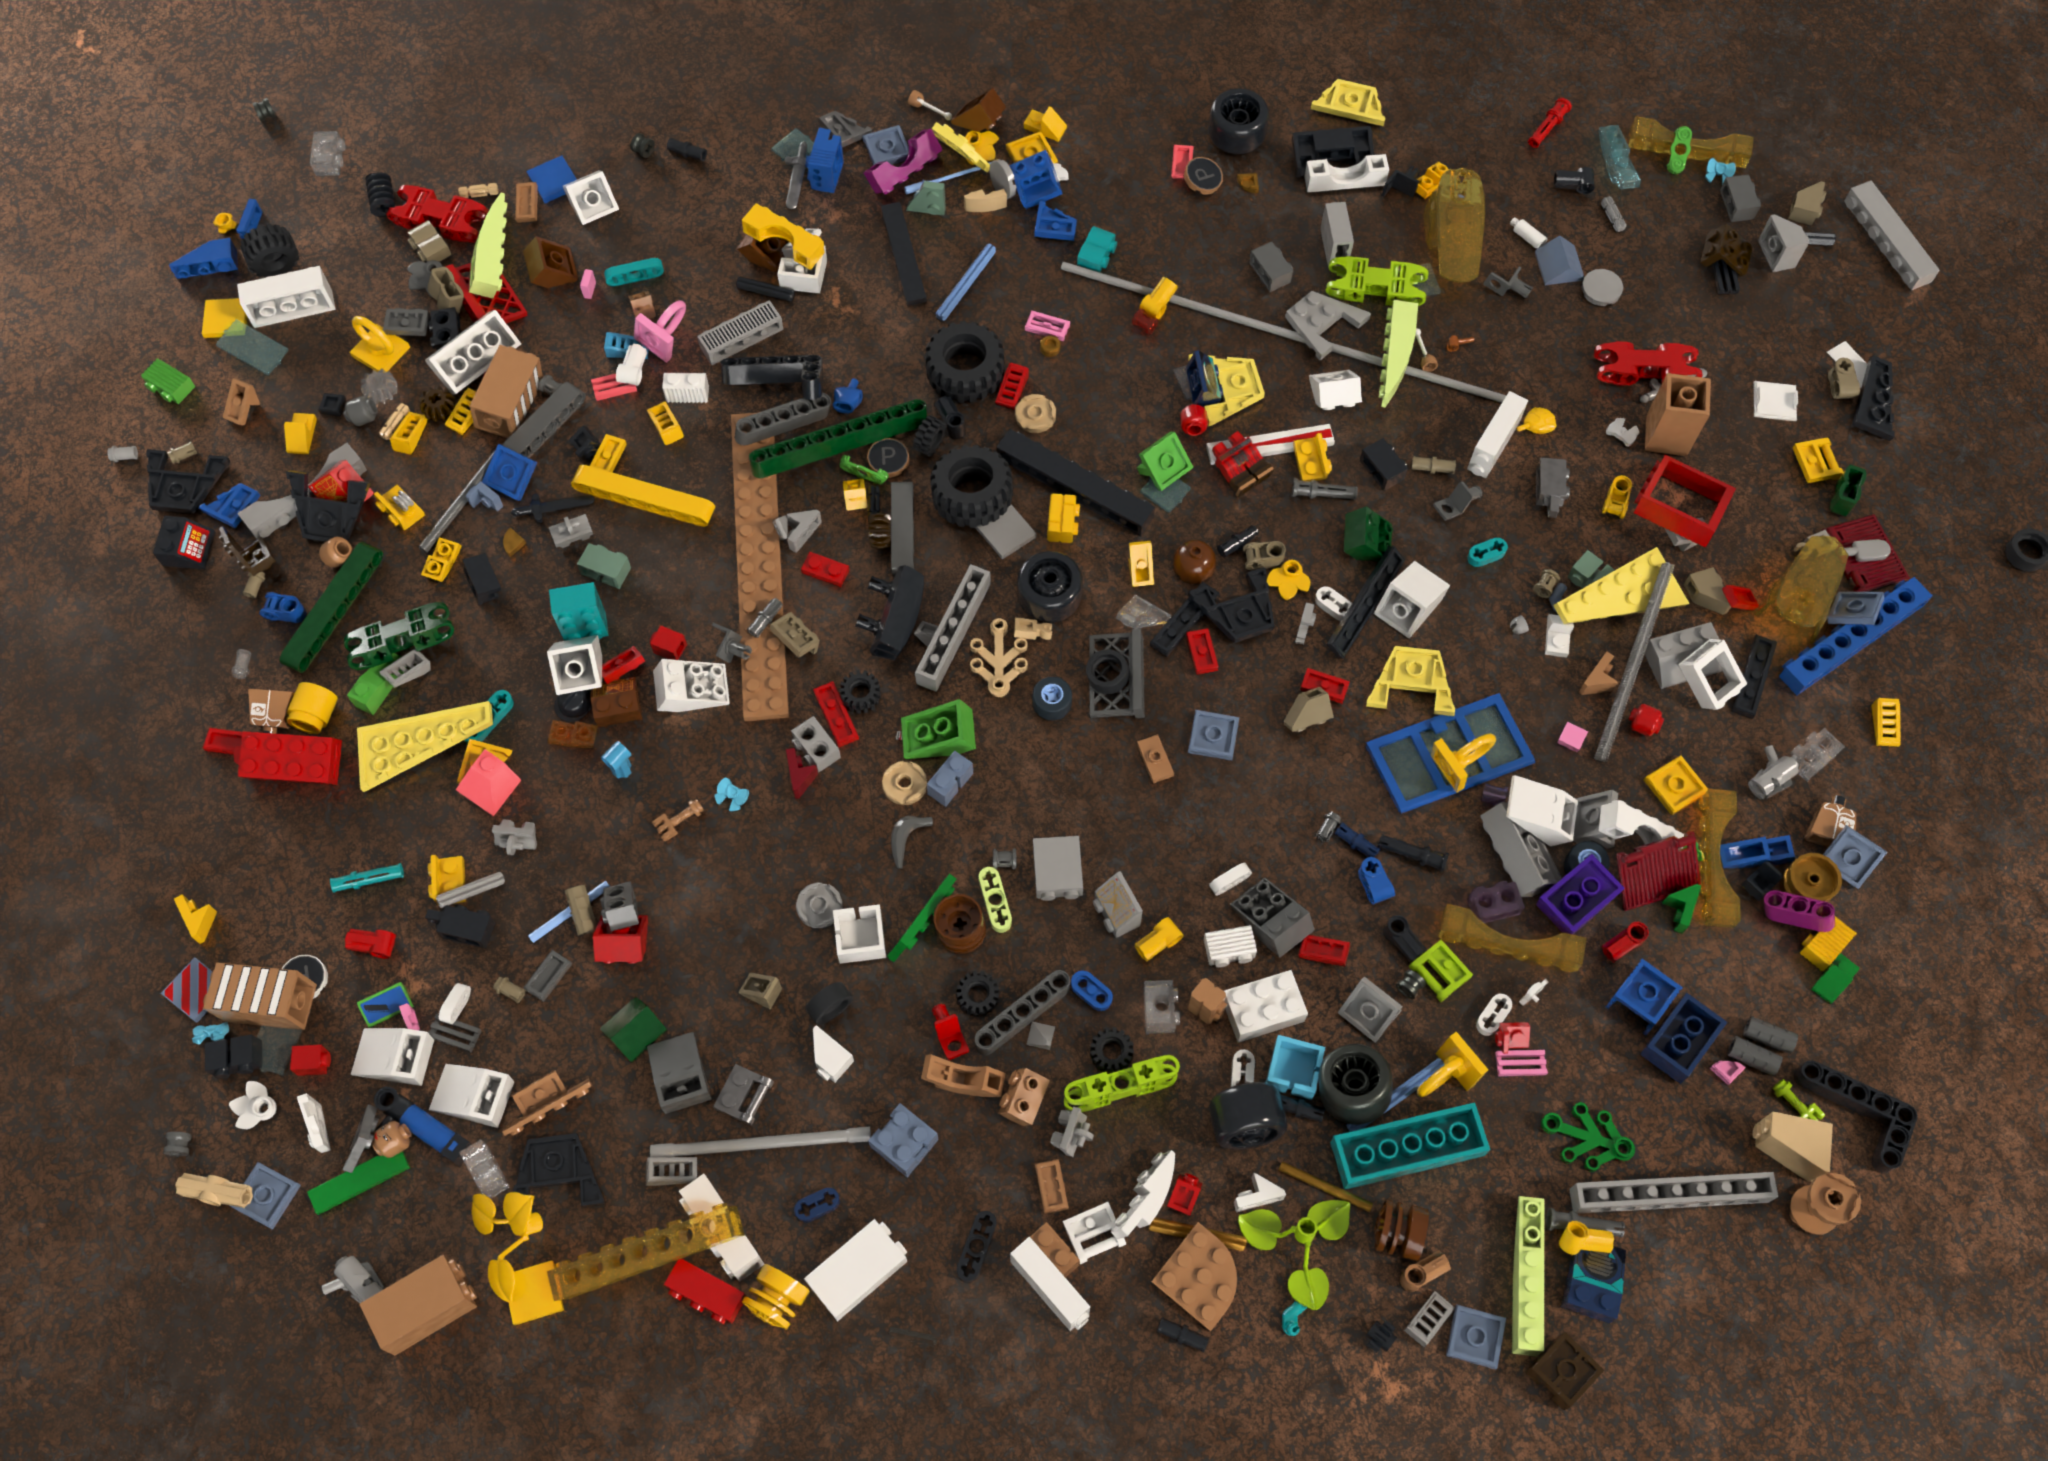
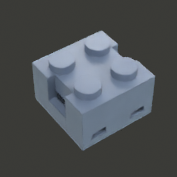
[868,1103,939,1178]

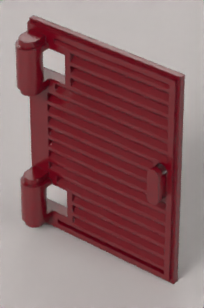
[1822,514,1910,592]
[1616,831,1701,911]

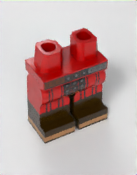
[1212,431,1275,497]

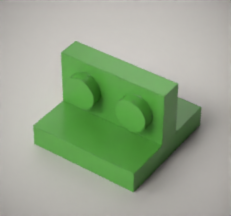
[1136,431,1194,491]

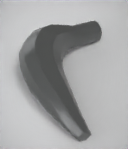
[891,816,933,869]

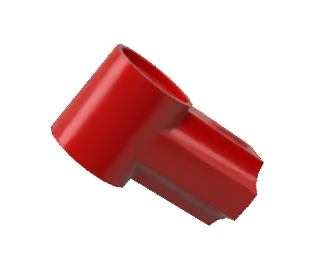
[1601,922,1649,963]
[345,929,397,959]

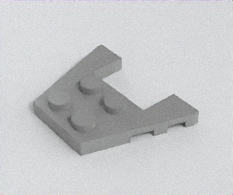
[1285,291,1371,360]

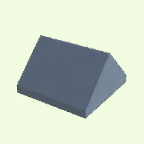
[1535,235,1584,285]

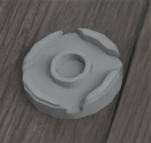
[989,159,1016,199]
[1581,269,1623,306]
[796,882,843,928]

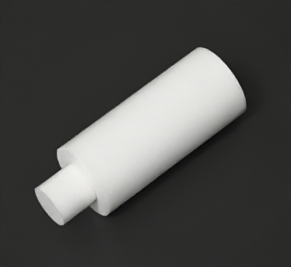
[1510,218,1548,249]

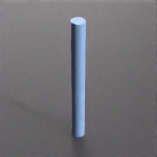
[528,881,610,943]

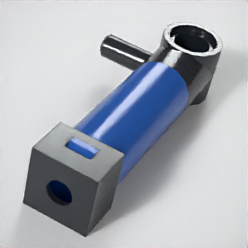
[374,1087,475,1167]

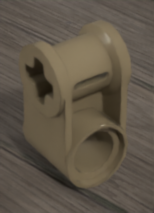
[1828,357,1860,399]
[1243,541,1286,571]

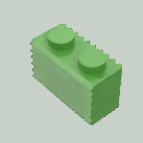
[141,358,195,404]

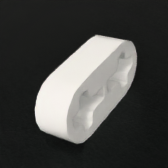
[1315,587,1352,621]
[1209,863,1252,896]
[439,983,471,1024]
[1476,994,1512,1036]
[1231,1049,1255,1087]

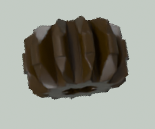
[419,386,456,422]
[868,513,891,549]

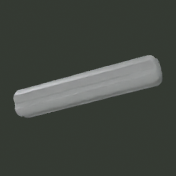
[436,872,505,908]

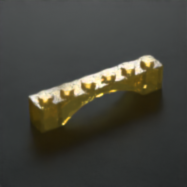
[1628,116,1754,168]
[1699,788,1741,928]
[1438,904,1587,972]

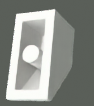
[813,1025,854,1083]

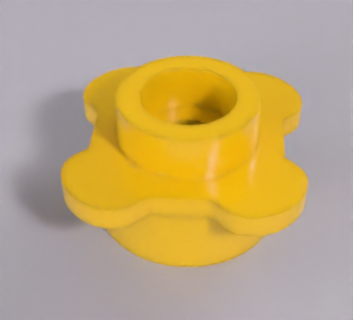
[213,213,237,234]

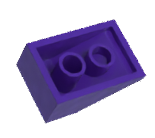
[1536,854,1625,939]

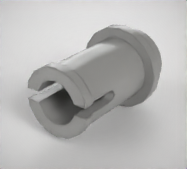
[108,446,138,463]

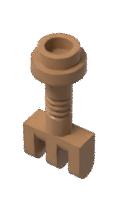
[652,799,704,841]

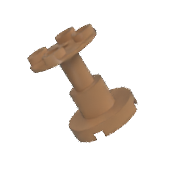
[1790,1173,1861,1235]

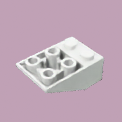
[653,659,730,712]
[1506,775,1578,847]
[351,1028,434,1086]
[429,1064,514,1128]

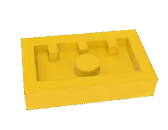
[1293,433,1332,481]
[374,485,425,530]
[428,855,466,906]

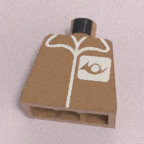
[248,689,294,734]
[1804,795,1856,848]

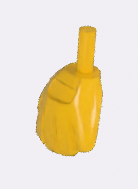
[1517,407,1556,434]

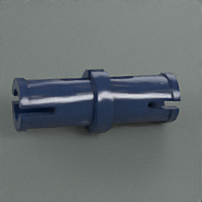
[1334,822,1381,858]

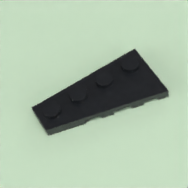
[1852,355,1895,441]

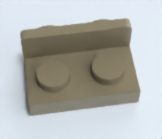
[770,612,820,658]

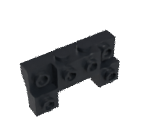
[1291,126,1375,177]

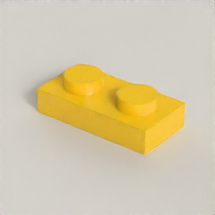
[590,434,627,472]

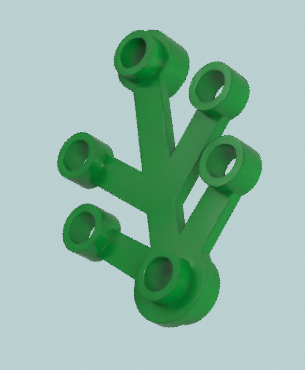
[1541,1102,1635,1172]

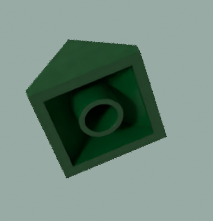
[600,996,667,1063]

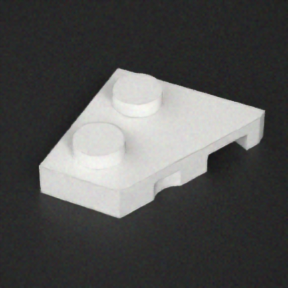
[297,1093,331,1153]

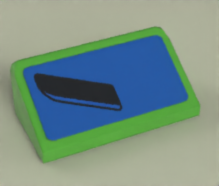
[357,982,414,1028]

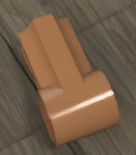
[1400,1250,1451,1292]

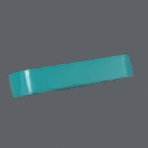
[604,258,664,286]
[464,690,514,744]

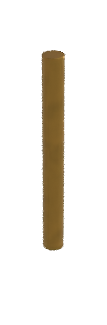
[1279,1161,1373,1212]

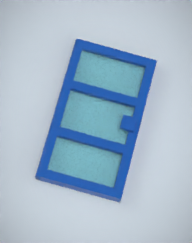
[1365,693,1535,814]

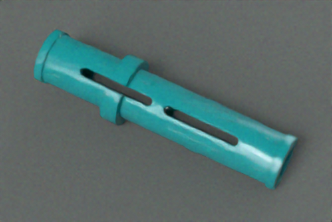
[330,863,404,893]

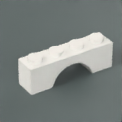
[1304,154,1389,192]
[1599,800,1684,850]

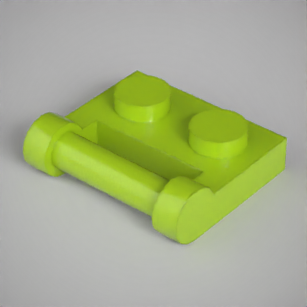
[1409,940,1473,1003]

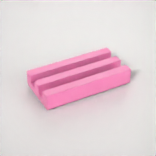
[1025,311,1070,342]
[1495,1050,1548,1076]

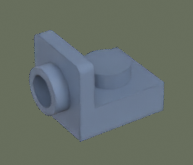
[466,481,503,512]

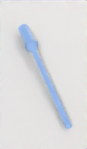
[904,162,991,195]

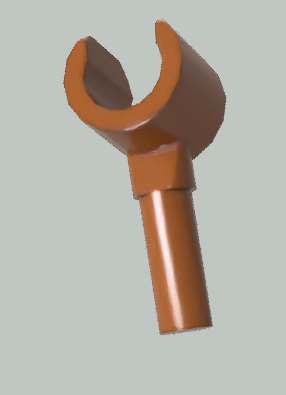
[1446,335,1474,352]

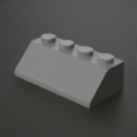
[1480,802,1562,897]

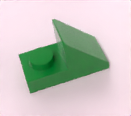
[1662,884,1701,934]
[1811,953,1860,1004]

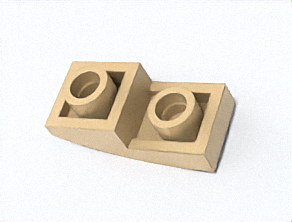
[964,188,1007,212]

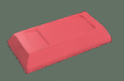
[1171,145,1194,180]

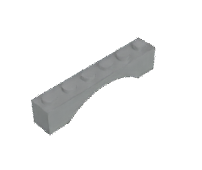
[237,443,367,539]

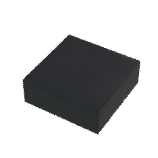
[318,393,346,417]

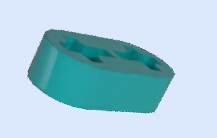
[1467,538,1508,567]

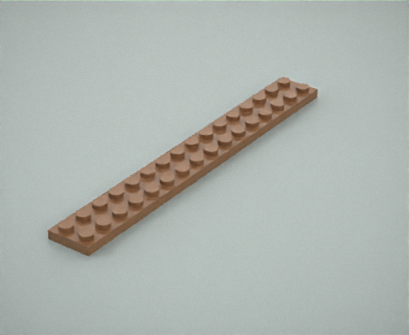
[731,412,789,721]

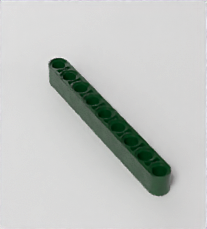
[749,399,927,478]

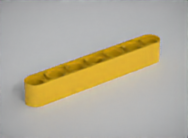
[571,465,715,527]

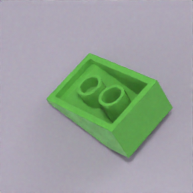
[901,699,976,759]

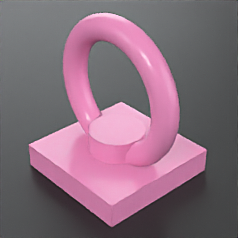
[634,300,686,363]

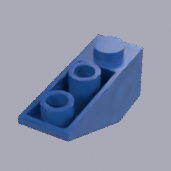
[169,238,238,279]

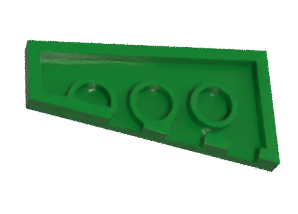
[887,873,957,962]

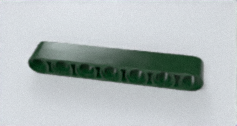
[280,542,383,673]

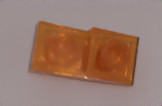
[548,720,598,748]

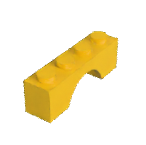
[742,203,824,270]

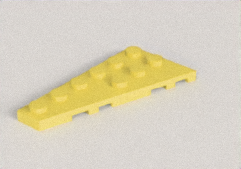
[1553,547,1689,624]
[357,701,493,792]

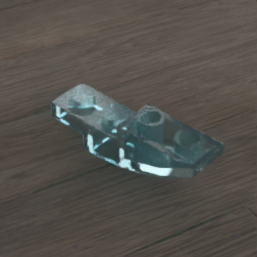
[1598,125,1641,189]

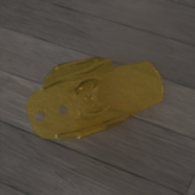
[1424,168,1485,283]
[1754,536,1848,644]

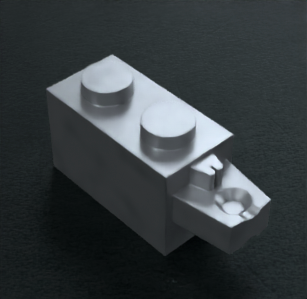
[1536,458,1570,518]

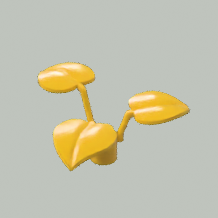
[472,1192,543,1303]

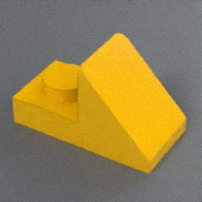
[1024,106,1067,142]
[284,413,317,454]
[843,478,867,510]
[1128,541,1154,587]
[174,894,217,944]

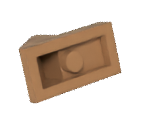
[628,291,656,319]
[223,378,260,425]
[1578,652,1618,695]

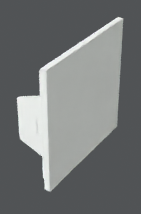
[1754,381,1798,421]

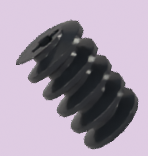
[365,172,395,217]

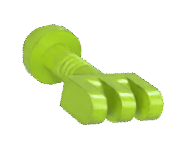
[1772,1079,1825,1121]

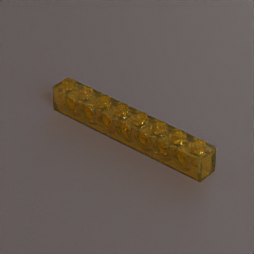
[547,1203,745,1301]

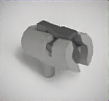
[1748,745,1799,800]
[322,1256,386,1303]

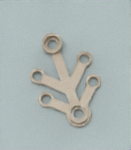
[970,618,1028,697]

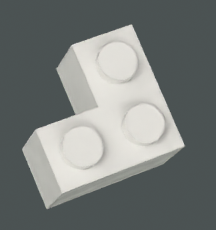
[778,246,827,294]

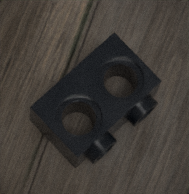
[428,307,462,351]

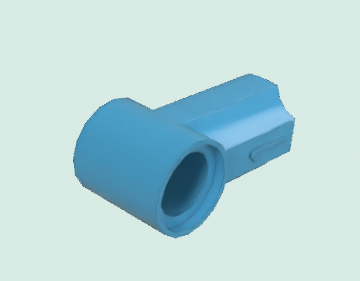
[601,741,632,778]

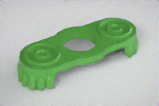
[1667,126,1692,175]
[839,455,889,485]

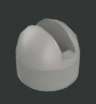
[1510,615,1529,634]

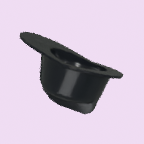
[554,689,592,722]

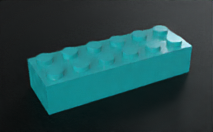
[1330,1102,1490,1190]

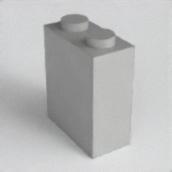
[1320,202,1354,268]
[1033,836,1083,901]

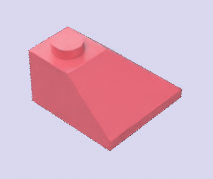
[456,749,521,817]

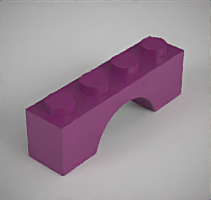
[864,129,943,195]

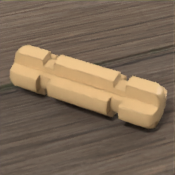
[458,183,499,198]
[379,403,410,440]

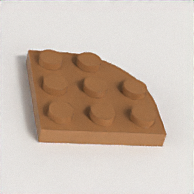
[1151,1222,1237,1331]

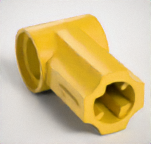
[1139,276,1178,320]
[1134,917,1184,962]
[1559,1221,1614,1255]

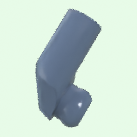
[1549,583,1567,613]

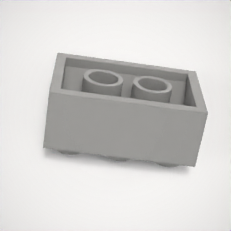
[1644,622,1722,689]

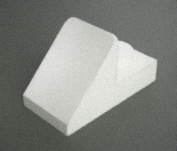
[1545,614,1574,658]
[1234,1173,1286,1212]

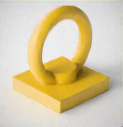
[350,316,410,376]
[1431,733,1496,793]
[1417,1032,1488,1097]

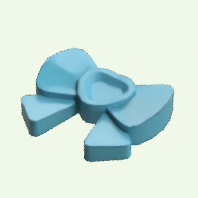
[1705,158,1736,185]
[715,778,749,812]
[192,1022,229,1044]

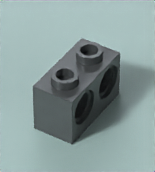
[600,881,639,931]

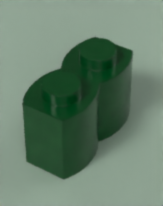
[1830,464,1866,516]

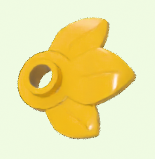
[965,130,999,165]
[1267,560,1310,600]

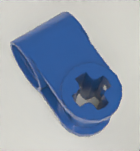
[259,592,307,623]
[1358,857,1395,905]

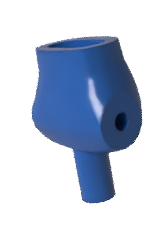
[833,379,863,413]

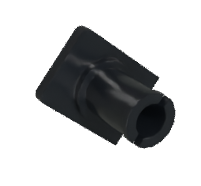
[1381,166,1419,197]

